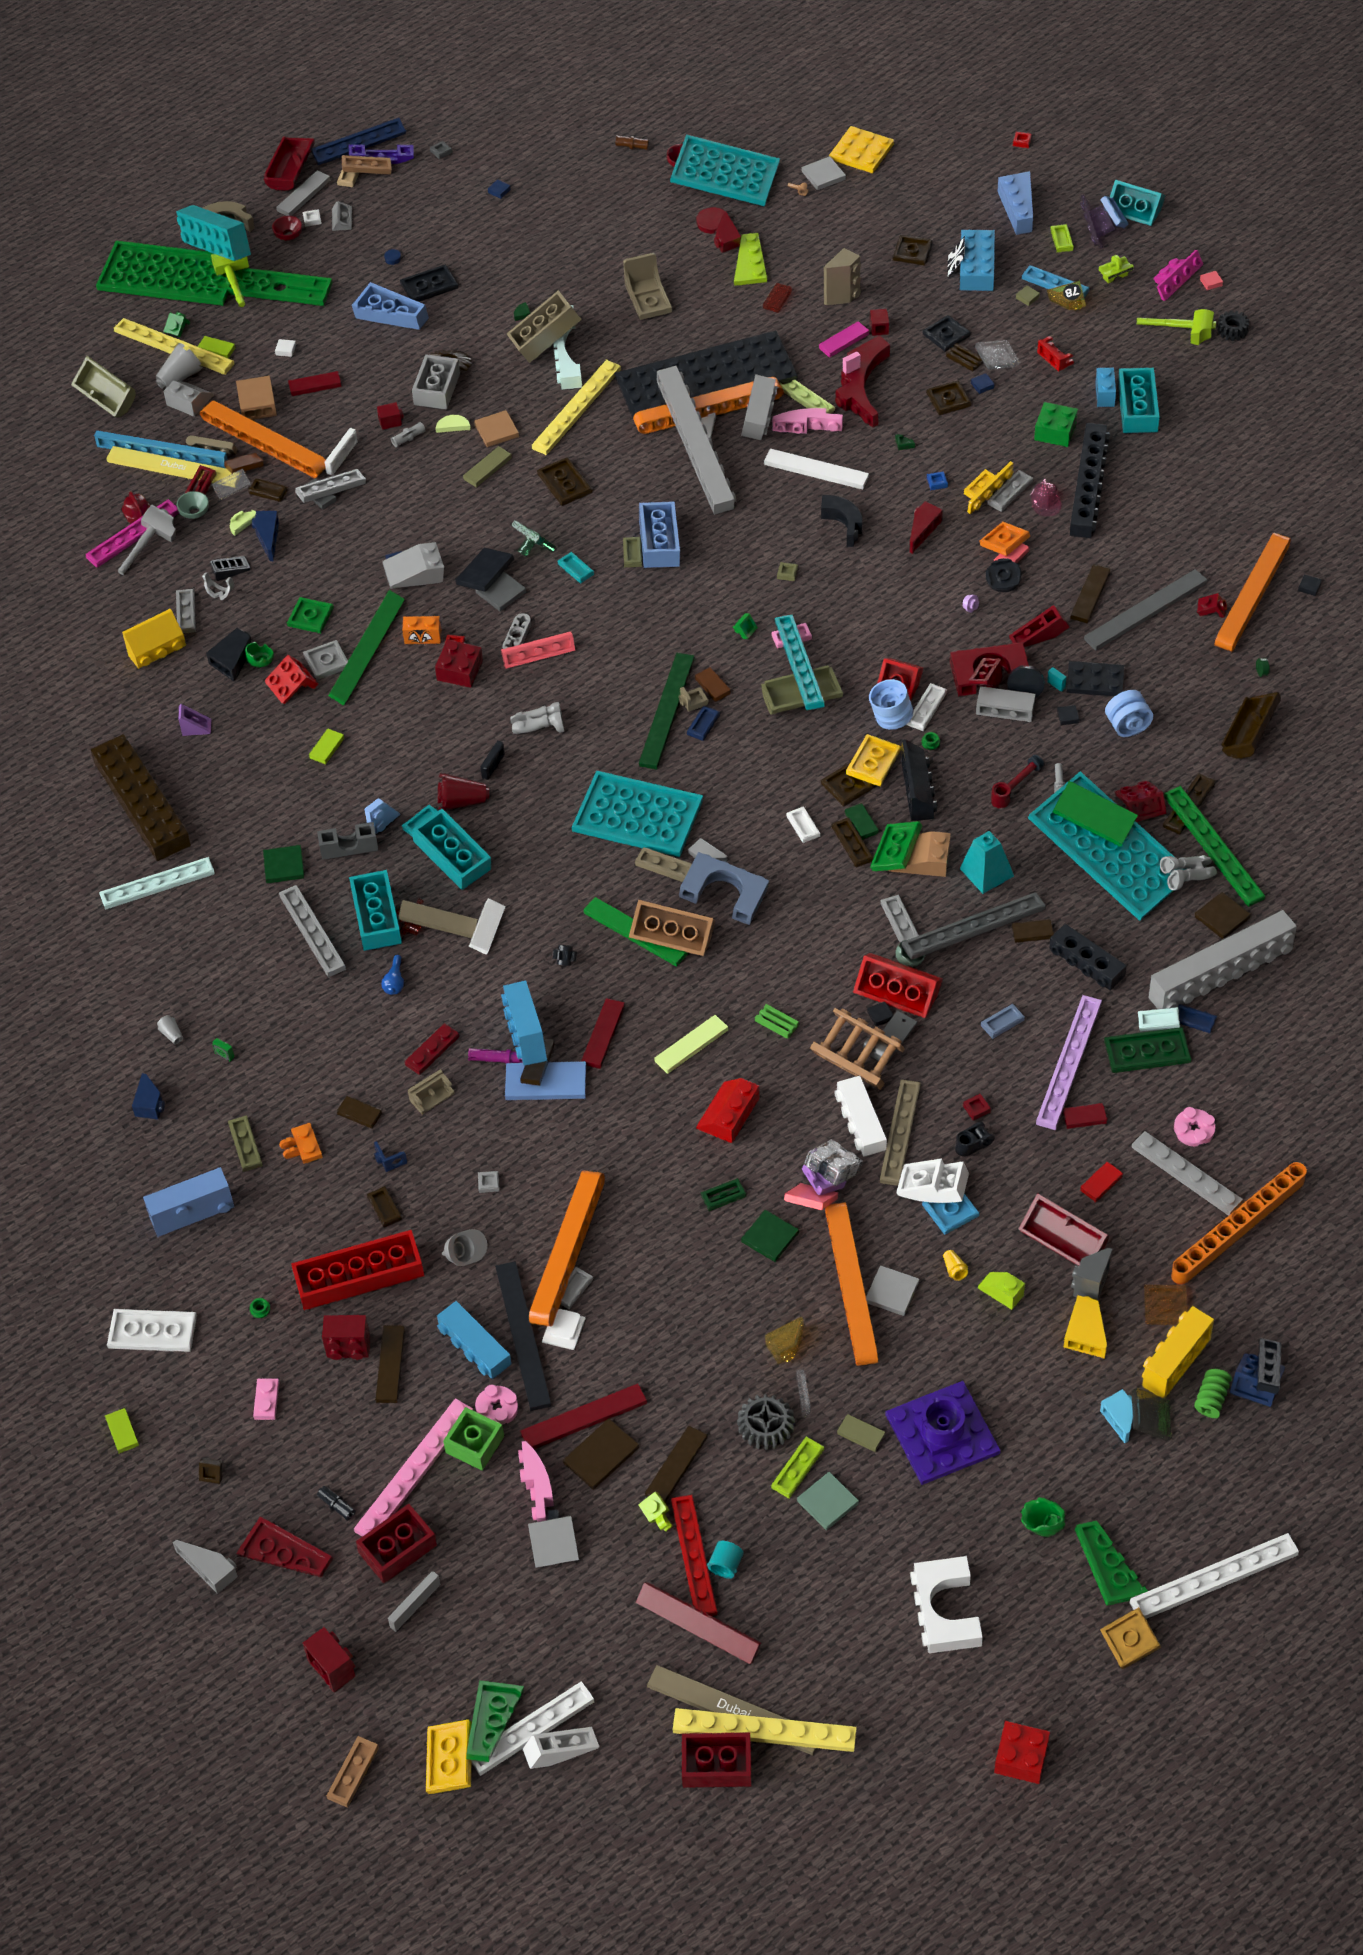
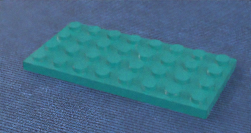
[1028,771,1187,921]

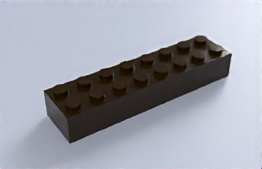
[90,734,191,862]

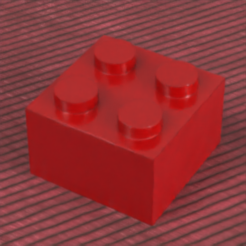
[994,1721,1050,1784]

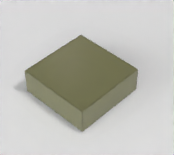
[1016,286,1040,306]
[777,562,798,581]

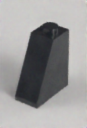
[206,628,251,681]

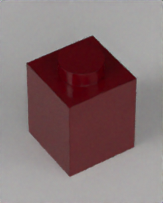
[870,309,889,336]
[377,402,404,430]

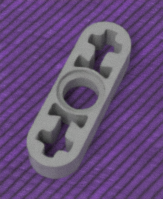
[503,613,531,649]

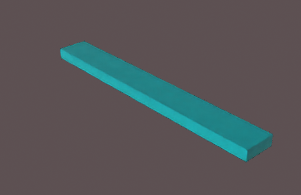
[775,615,825,710]

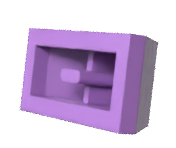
[179,704,211,736]

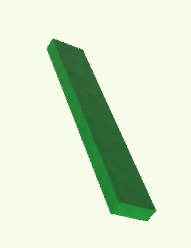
[584,897,688,967]

